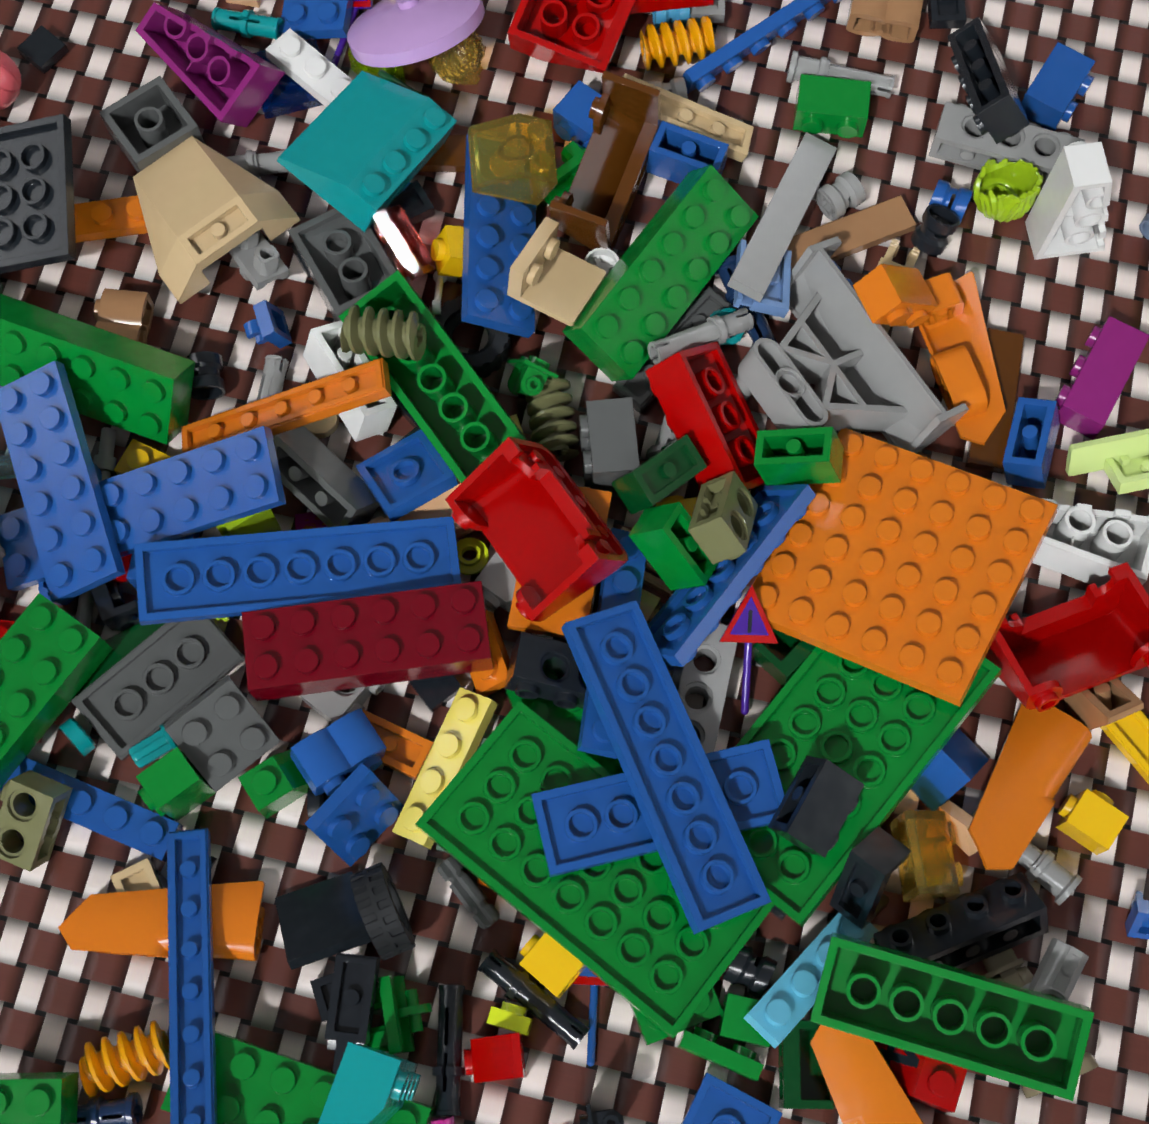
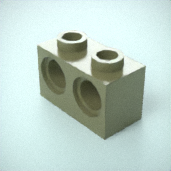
[688,471,758,565]
[0,770,73,872]

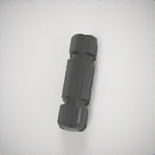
[437,856,500,929]

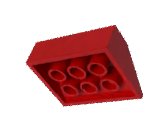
[507,0,636,73]

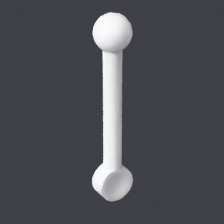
[432,271,447,315]

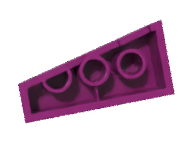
[135,2,285,128]

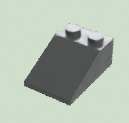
[288,208,396,322]

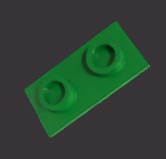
[506,355,559,396]

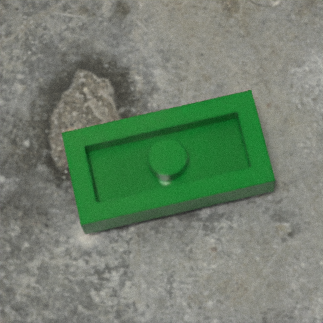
[677,1026,764,1081]

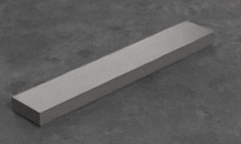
[727,132,837,302]

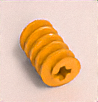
[640,16,715,71]
[79,1020,170,1097]

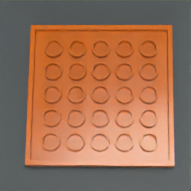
[752,428,1058,707]

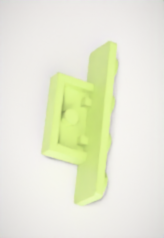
[1065,428,1149,495]

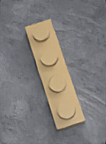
[623,73,754,163]

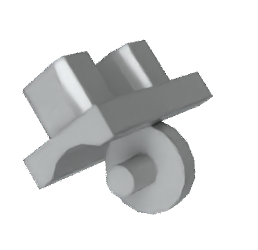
[229,230,289,290]

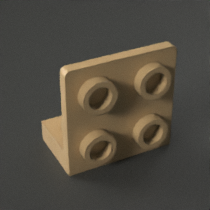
[507,217,606,326]

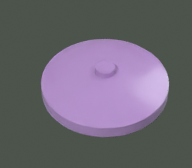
[347,0,485,68]

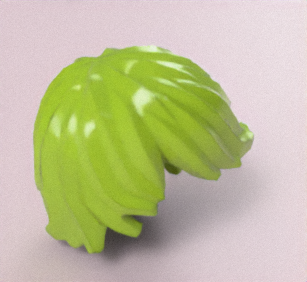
[973,158,1043,223]

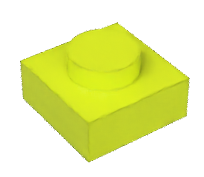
[486,1001,533,1036]

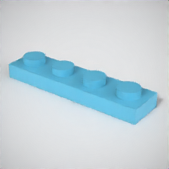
[743,912,879,1049]

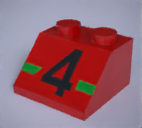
[876,1042,967,1113]

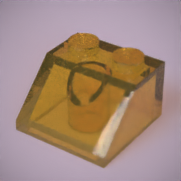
[468,113,558,206]
[890,810,964,903]

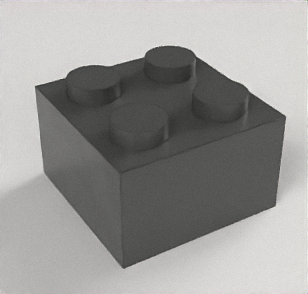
[99,76,205,173]
[579,397,640,497]
[164,675,280,792]

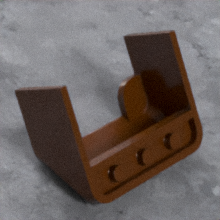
[549,71,661,251]

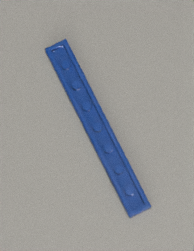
[167,828,217,1124]

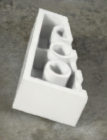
[1025,141,1112,260]
[1032,498,1149,587]

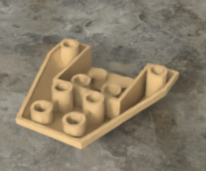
[133,136,300,304]

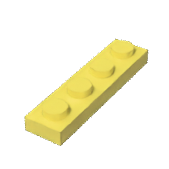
[392,687,498,850]

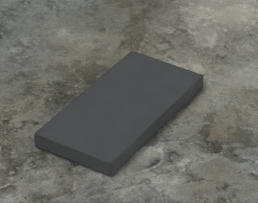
[71,619,245,761]

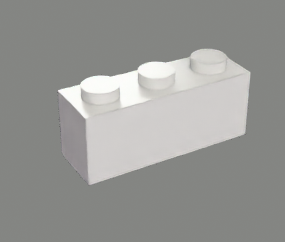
[303,320,397,442]

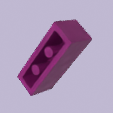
[1055,316,1149,440]

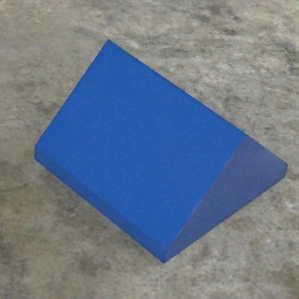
[910,728,989,813]

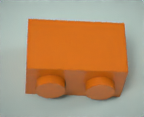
[853,264,938,328]

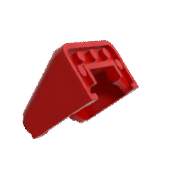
[445,437,628,622]
[985,562,1149,712]

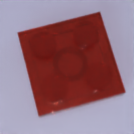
[373,205,436,281]

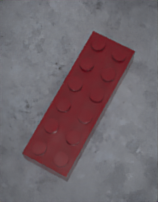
[241,581,493,701]

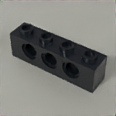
[504,632,673,709]

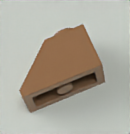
[1064,678,1144,730]

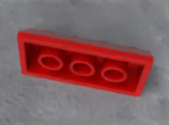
[645,341,765,491]

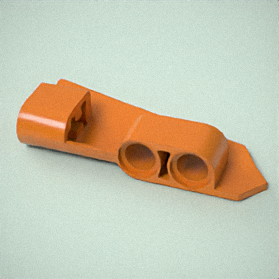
[918,272,1006,446]
[968,703,1092,870]
[58,881,265,961]
[810,1025,924,1124]

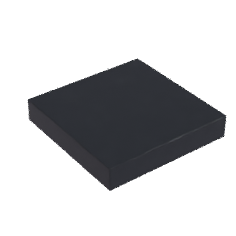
[275,871,371,970]

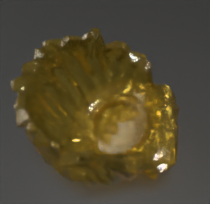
[427,31,486,85]

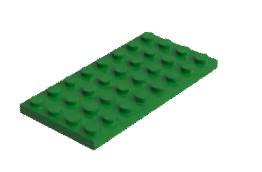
[735,647,1001,927]
[415,700,775,1039]

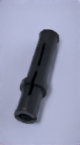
[477,948,590,1050]
[432,985,466,1116]

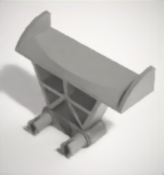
[735,236,969,454]

